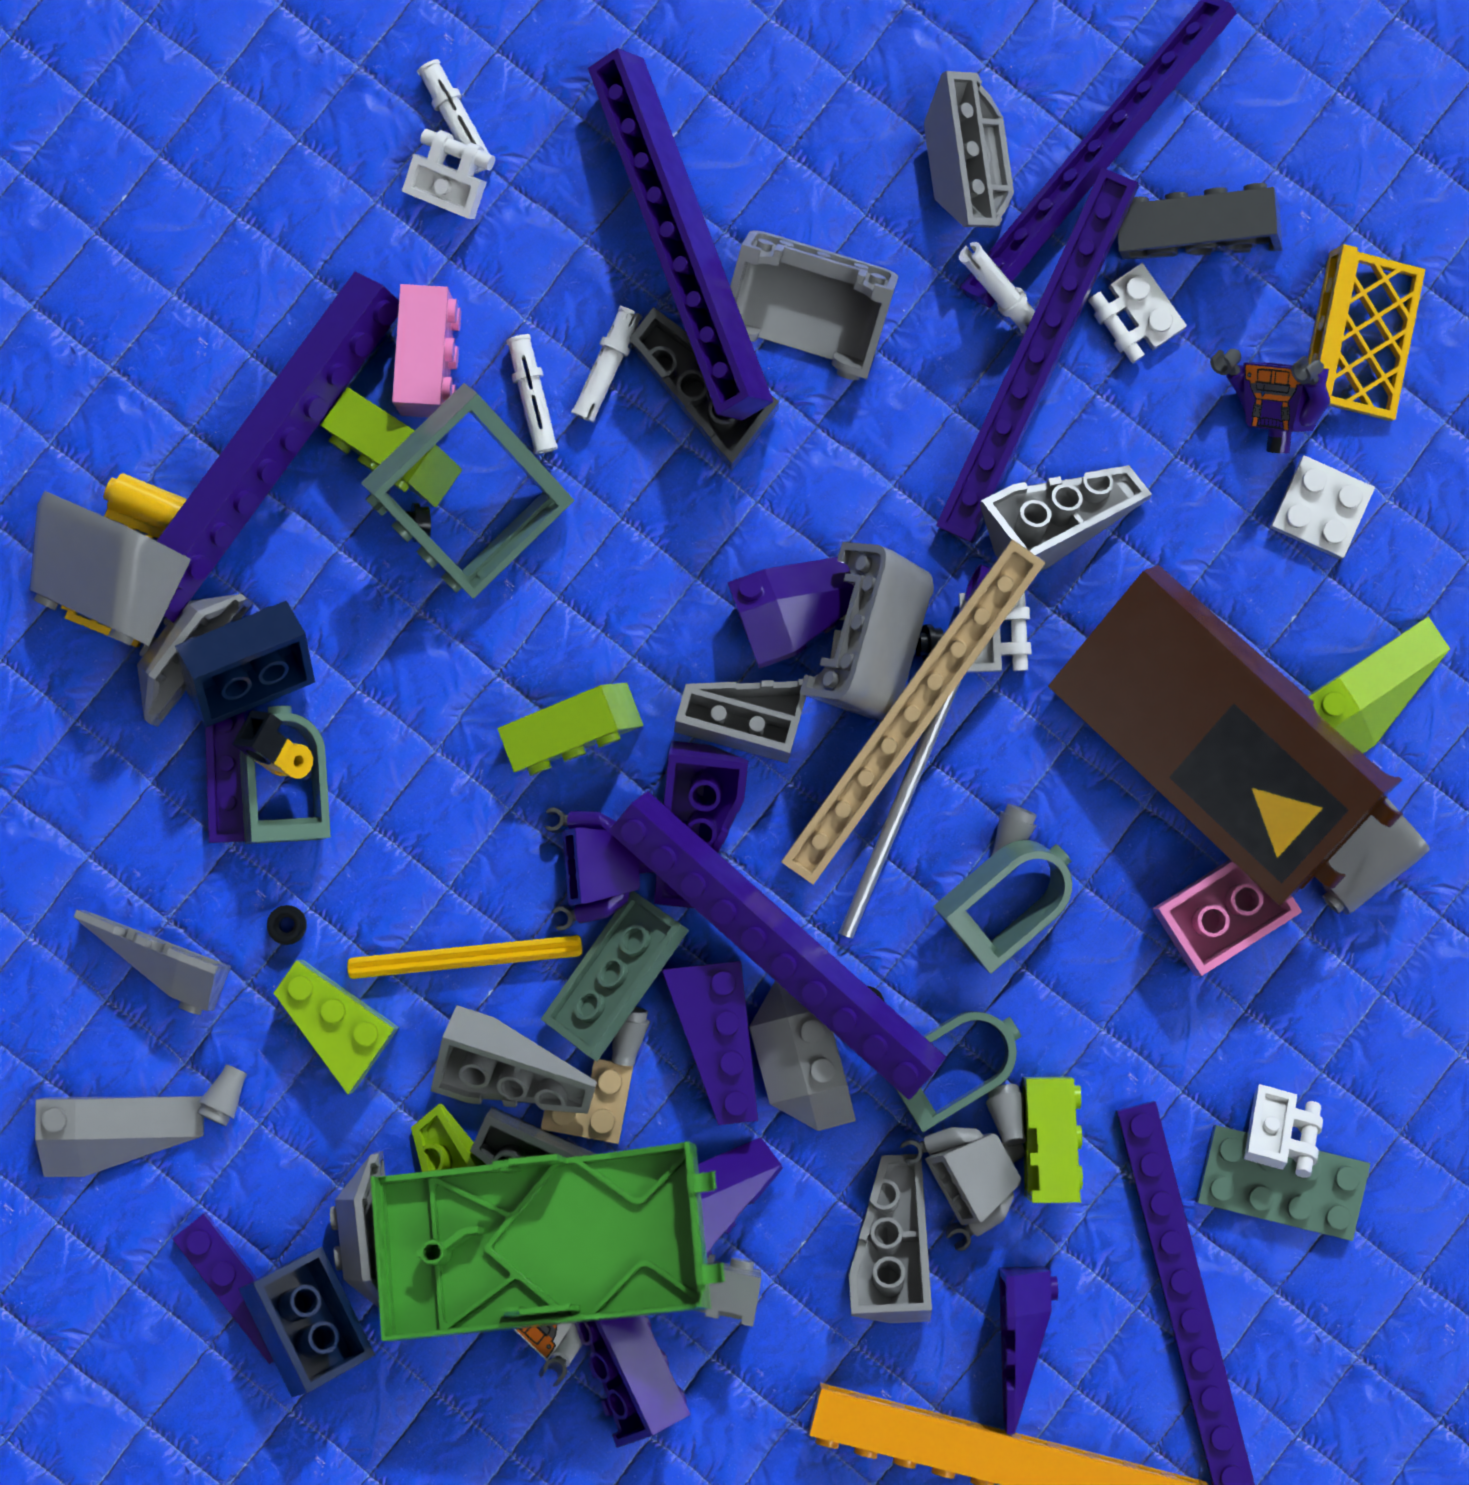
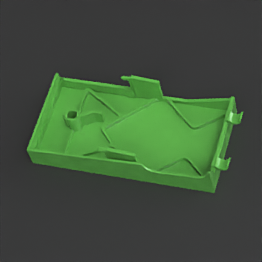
[371,1141,725,1342]

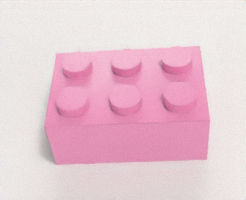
[392,284,461,417]
[1152,859,1302,976]

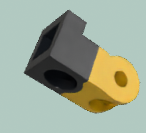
[232,710,313,779]

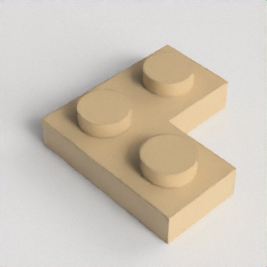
[541,1059,634,1144]

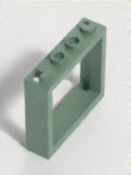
[361,383,575,599]

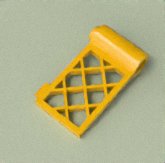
[61,473,187,648]

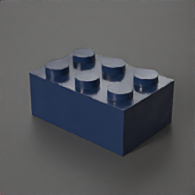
[175,601,315,727]
[239,1247,375,1397]

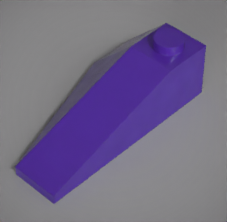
[727,557,854,669]
[654,741,748,908]
[698,1137,783,1258]
[999,1266,1058,1434]

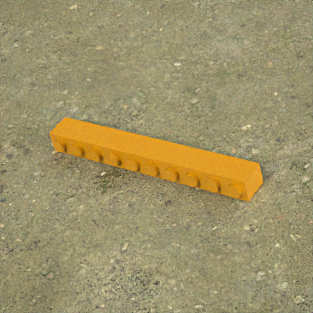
[808,1383,1209,1485]

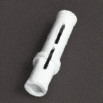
[417,59,489,174]
[959,242,1035,335]
[571,306,642,423]
[506,334,558,454]

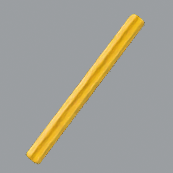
[347,935,583,979]

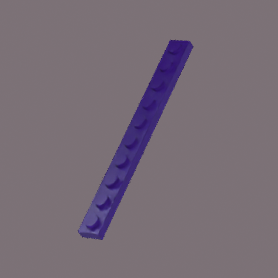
[959,0,1237,308]
[936,168,1139,543]
[1116,1101,1255,1485]

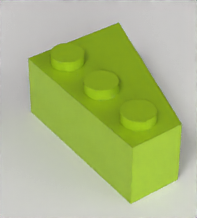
[320,387,463,507]
[497,683,644,776]
[274,960,400,1095]
[1022,1076,1083,1203]

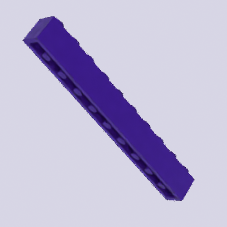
[588,48,774,420]
[157,272,399,623]
[608,791,946,1100]

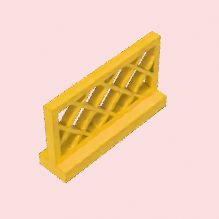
[1308,244,1426,421]

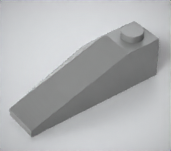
[980,465,1152,572]
[74,910,231,1015]
[35,1096,204,1177]
[849,1154,932,1323]

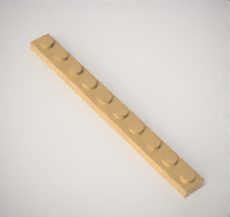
[781,539,1045,885]

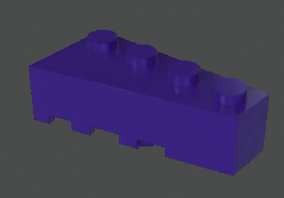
[662,961,758,1125]
[575,1316,691,1448]

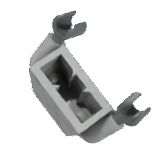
[900,1127,1025,1251]

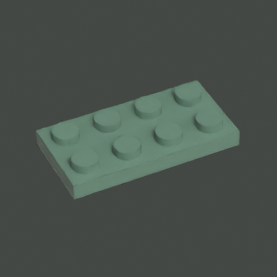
[541,891,689,1061]
[1196,1125,1371,1241]

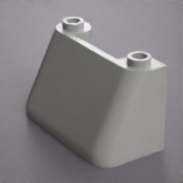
[730,231,898,380]
[30,491,191,646]
[799,542,934,721]
[1322,798,1430,915]

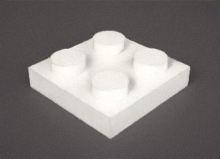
[1270,455,1375,560]

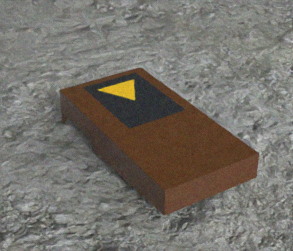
[1048,565,1403,906]

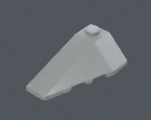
[430,1005,597,1114]

